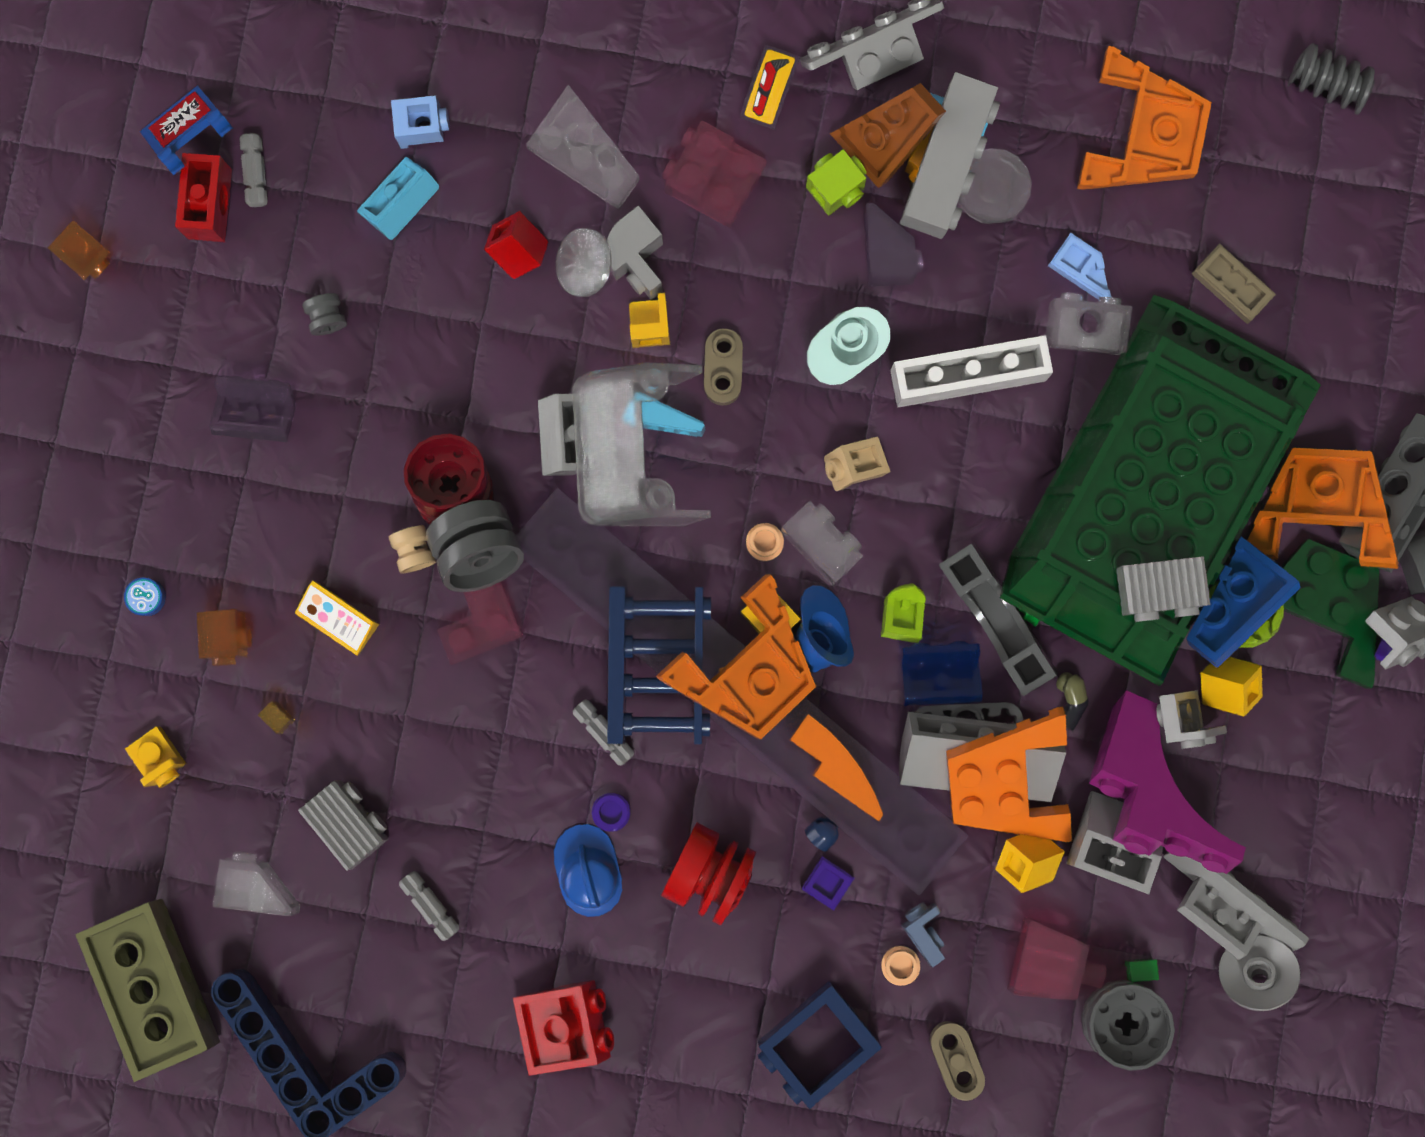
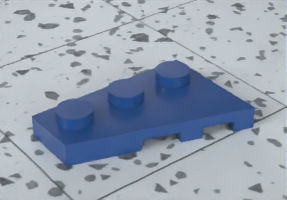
[1186,536,1301,668]

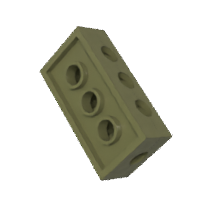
[75,898,221,1082]

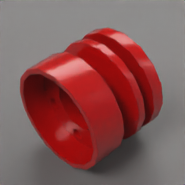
[661,822,756,926]

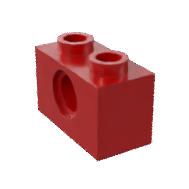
[175,153,232,242]

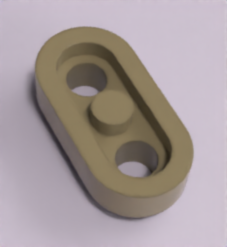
[704,329,743,406]
[930,1021,985,1101]

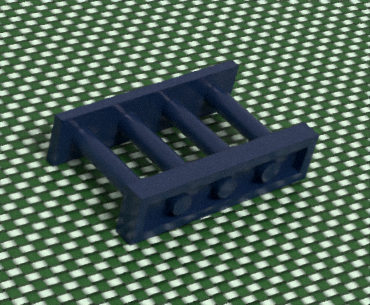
[607,587,711,744]

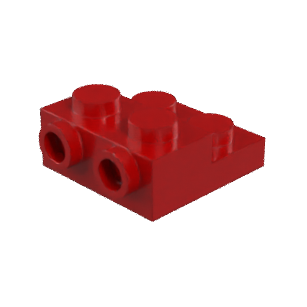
[513,980,614,1076]

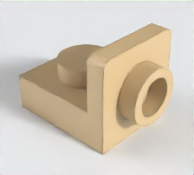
[824,436,891,491]

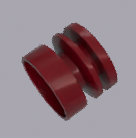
[404,434,494,524]

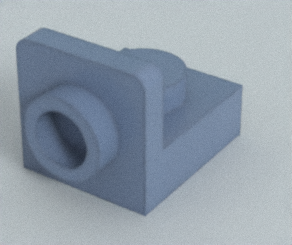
[901,902,945,968]

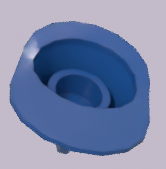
[794,585,854,673]
[554,824,622,917]

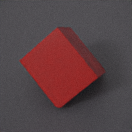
[484,211,548,279]

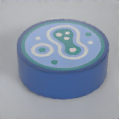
[124,578,166,616]

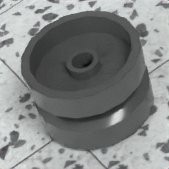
[426,500,524,592]

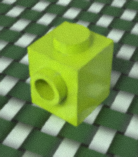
[806,149,866,216]

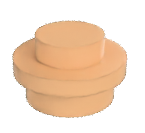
[746,523,784,561]
[881,946,920,986]

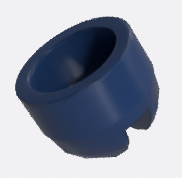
[805,817,839,852]

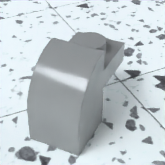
[606,206,663,300]

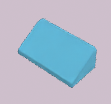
[357,157,439,240]

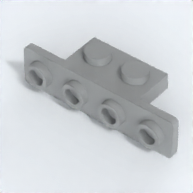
[799,0,944,90]
[1164,852,1309,959]

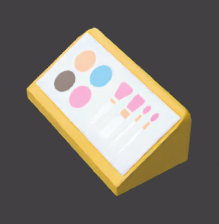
[295,580,380,656]

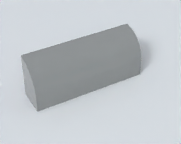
[899,712,1066,802]

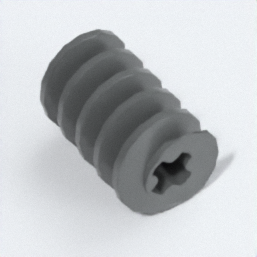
[1287,43,1375,115]

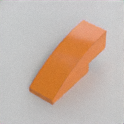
[789,714,883,821]

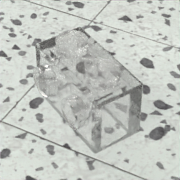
[781,501,863,586]

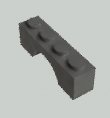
[939,543,1058,696]

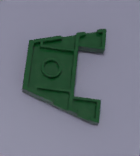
[1263,539,1380,689]

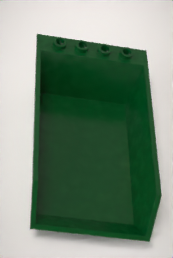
[1000,295,1321,686]

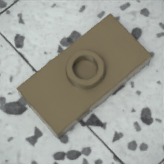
[1192,244,1276,324]

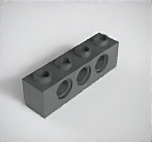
[1339,413,1425,573]

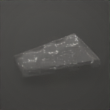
[526,85,640,210]

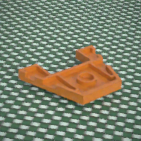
[1077,46,1212,190]
[1247,448,1399,569]
[656,574,816,739]
[946,707,1072,842]

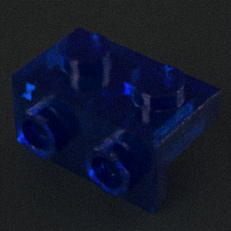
[900,641,983,706]

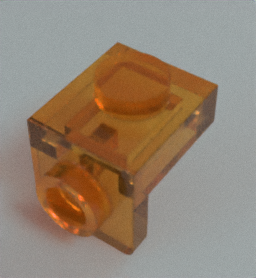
[47,220,110,280]

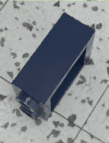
[757,981,882,1109]

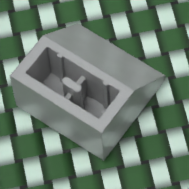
[1065,791,1163,894]

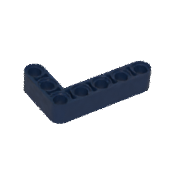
[211,969,406,1137]

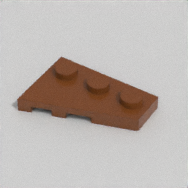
[830,83,946,188]

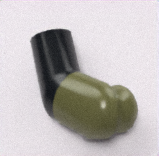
[1056,672,1089,732]

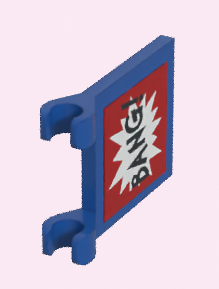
[140,85,233,176]

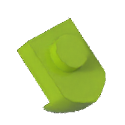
[881,583,926,644]

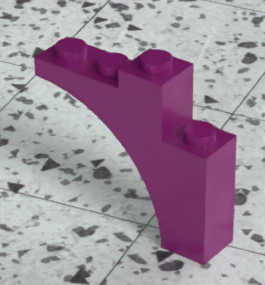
[1089,691,1246,874]

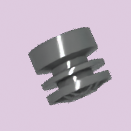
[1081,980,1175,1071]

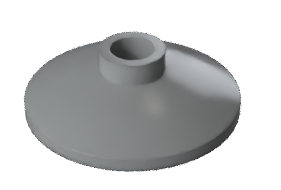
[1219,935,1300,1011]

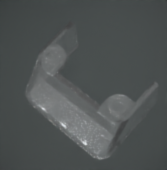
[573,362,711,526]

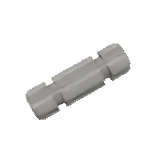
[240,133,267,208]
[572,700,634,766]
[399,871,459,941]

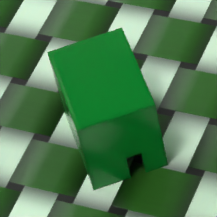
[1125,958,1159,982]

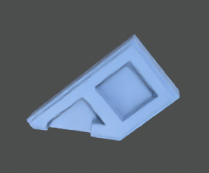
[1048,233,1111,304]

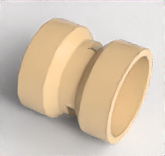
[389,525,436,574]

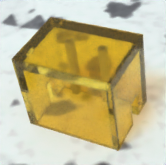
[258,701,295,734]

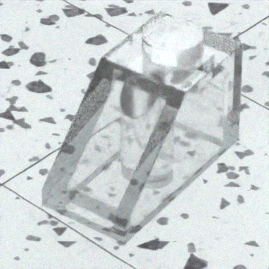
[213,852,300,916]

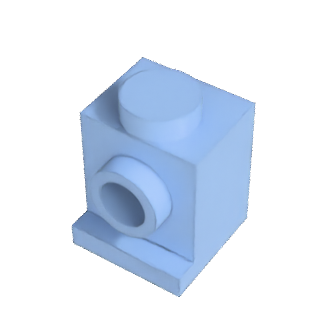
[391,95,450,149]

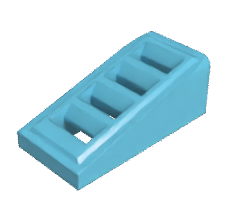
[623,392,705,437]

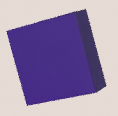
[801,856,855,911]

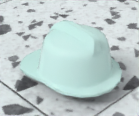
[807,307,890,385]

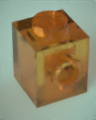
[196,609,252,666]

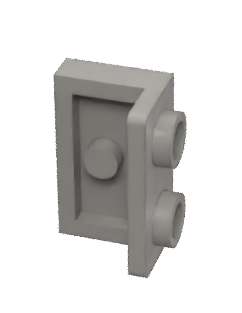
[1365,596,1425,670]
[1157,690,1227,749]

